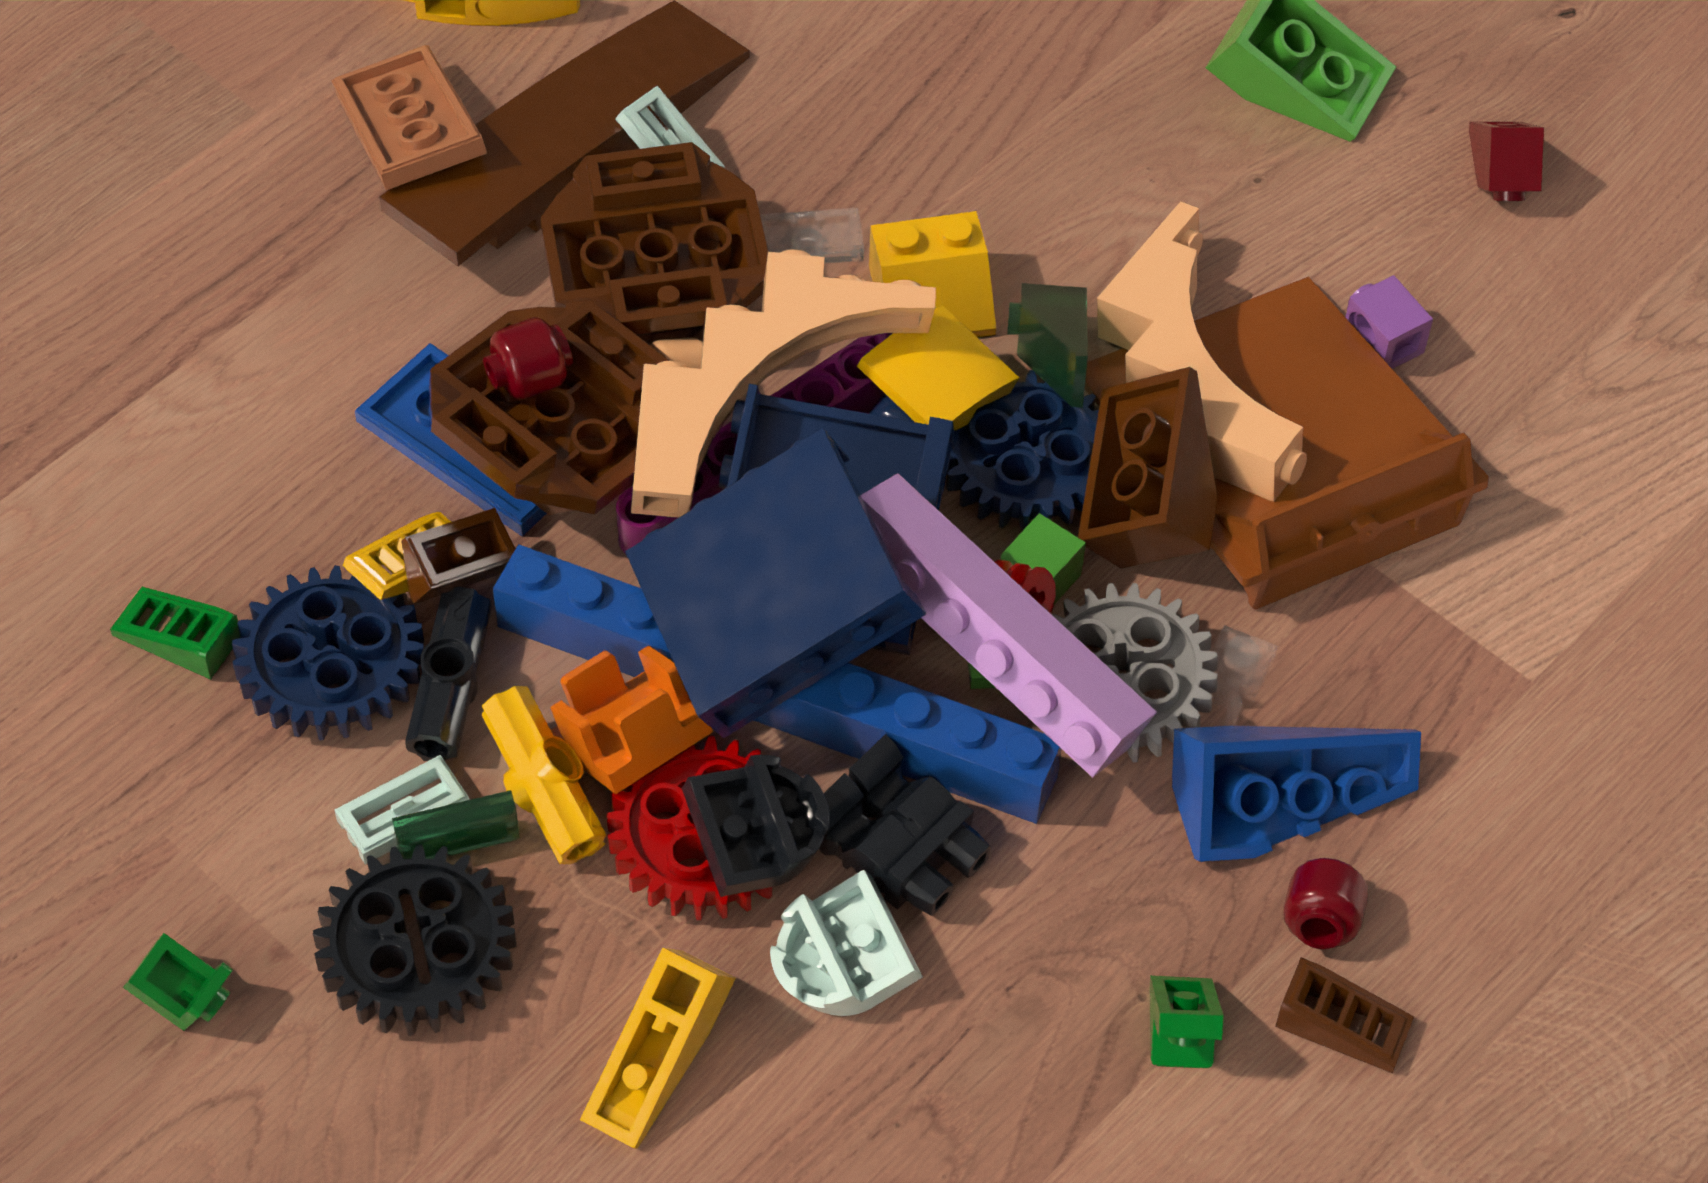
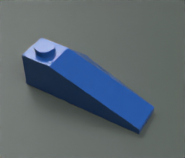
[1172,726,1421,862]

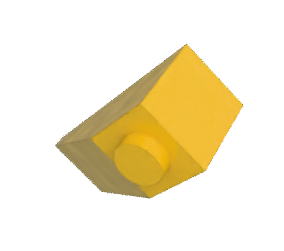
[580,948,736,1149]

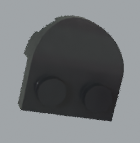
[682,755,830,897]

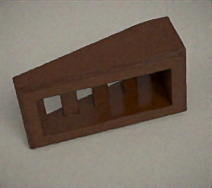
[1275,957,1414,1073]

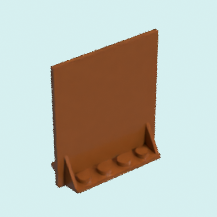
[1073,276,1489,610]

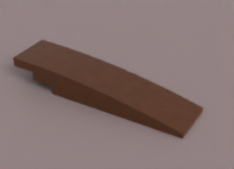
[379,0,750,266]

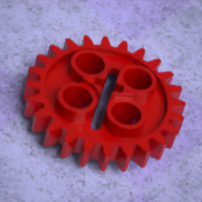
[607,736,772,920]

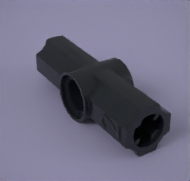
[405,587,492,761]

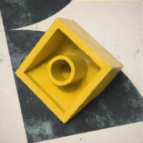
[869,211,996,338]

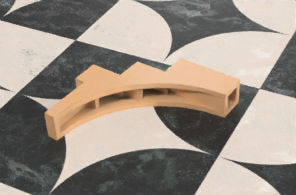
[631,249,936,518]

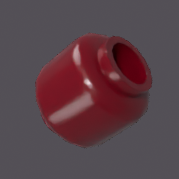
[483,317,573,400]
[1284,858,1368,949]

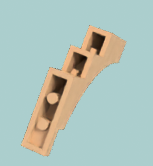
[1097,201,1307,502]

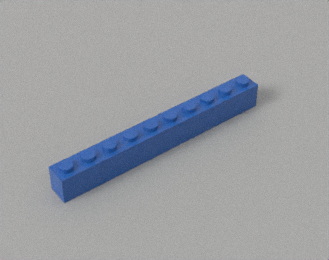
[493,544,1062,824]

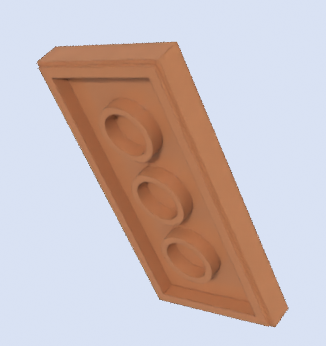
[331,45,487,190]

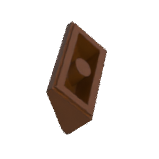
[401,508,516,604]

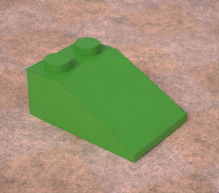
[1205,0,1397,142]

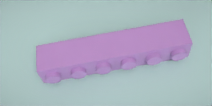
[861,473,1157,778]

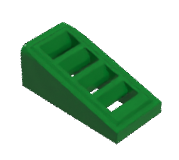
[110,586,241,680]

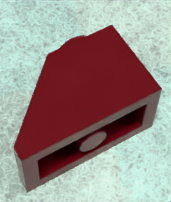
[1469,121,1544,201]

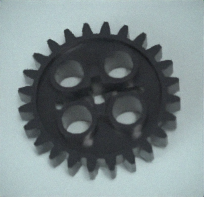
[313,844,517,1036]

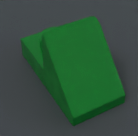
[1150,975,1224,1068]

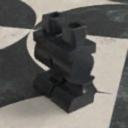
[819,734,991,916]

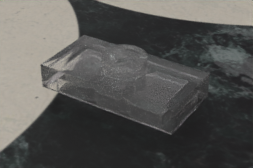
[760,208,864,264]

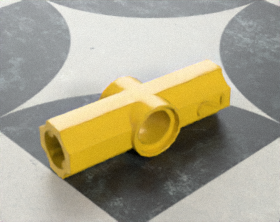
[482,686,607,864]

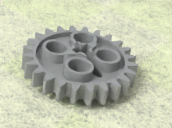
[1051,583,1218,762]

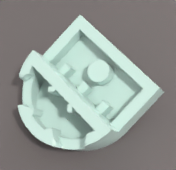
[770,870,923,1016]

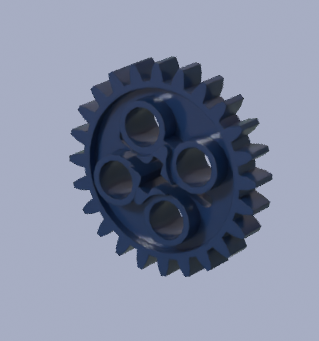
[946,370,1099,531]
[232,565,425,740]

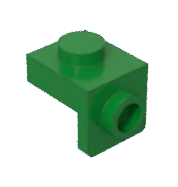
[123,933,233,1031]

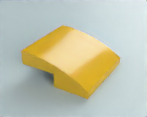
[857,305,1020,431]

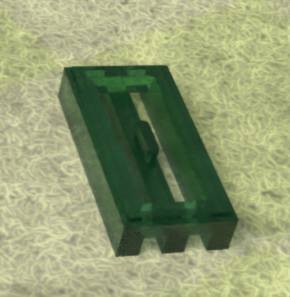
[392,790,520,859]

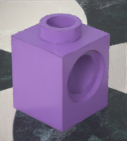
[1345,275,1433,369]

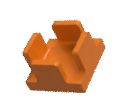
[550,645,713,794]

